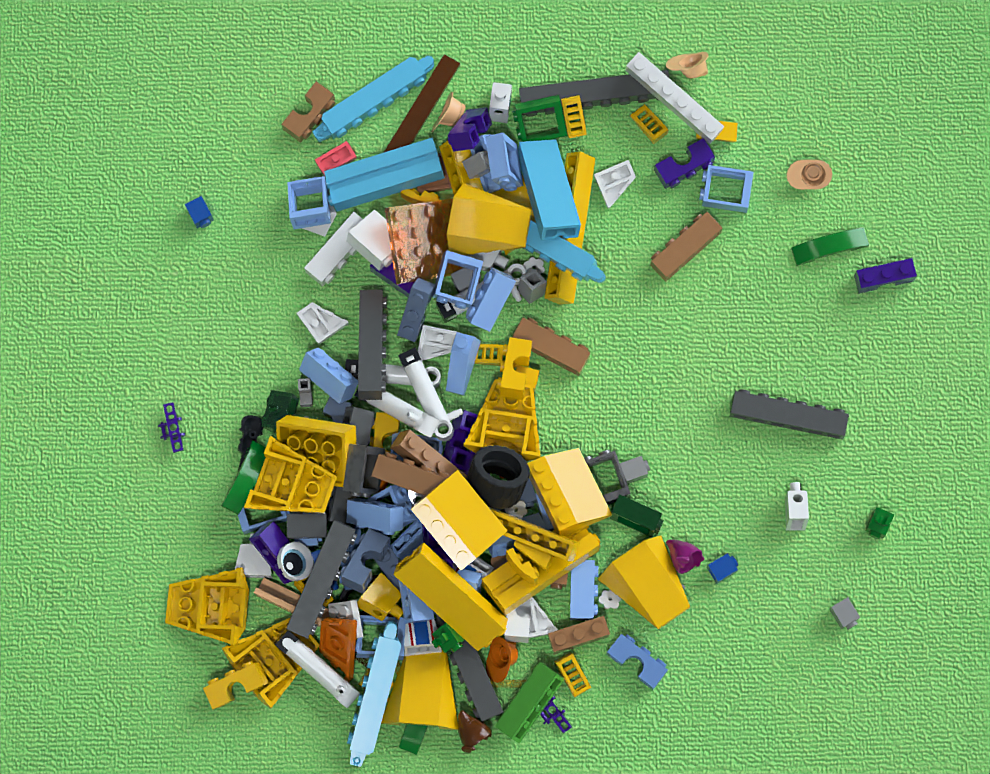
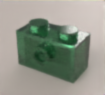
[261,390,299,433]

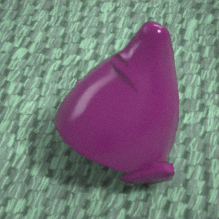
[666,539,705,574]

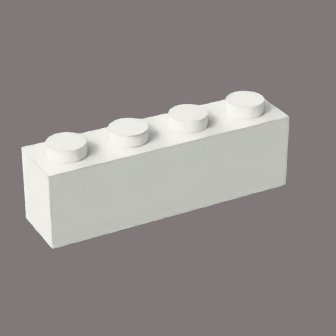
[304,212,363,287]

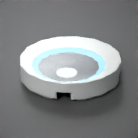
[277,542,313,581]

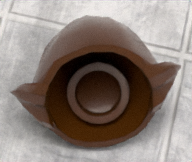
[458,710,492,753]

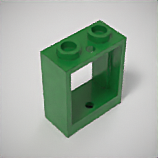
[512,95,567,142]

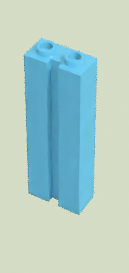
[324,138,445,212]
[518,139,581,240]

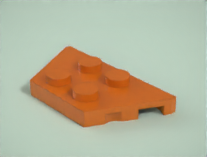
[319,618,357,682]

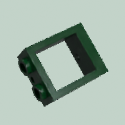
[610,494,664,538]

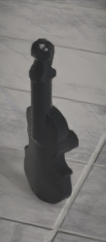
[235,415,264,478]

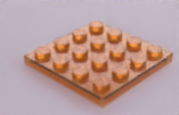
[385,198,464,284]

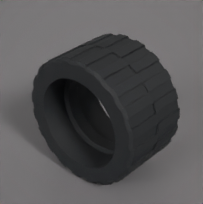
[466,445,530,509]

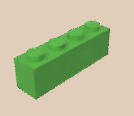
[495,662,565,744]

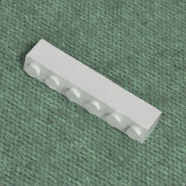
[625,52,724,144]

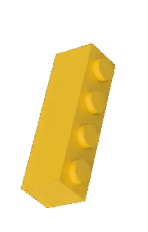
[439,140,484,195]

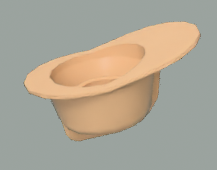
[666,52,709,79]
[431,92,466,132]
[787,160,832,190]

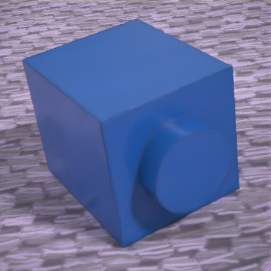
[185,196,214,228]
[707,553,739,584]

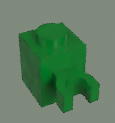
[865,507,894,539]
[432,623,466,653]

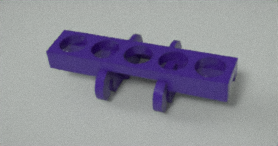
[158,402,185,453]
[540,696,572,734]

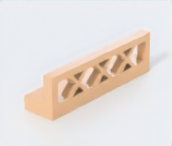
[254,578,330,628]

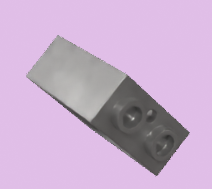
[343,444,386,498]
[584,450,631,505]

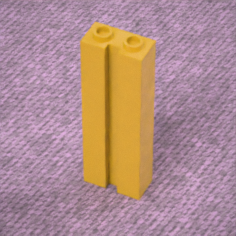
[482,526,600,616]
[393,542,508,651]

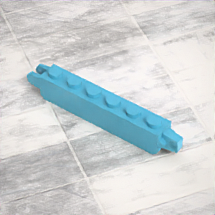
[312,55,434,142]
[524,220,606,284]
[347,620,401,767]

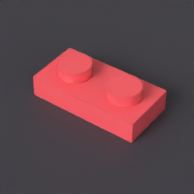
[315,141,357,176]

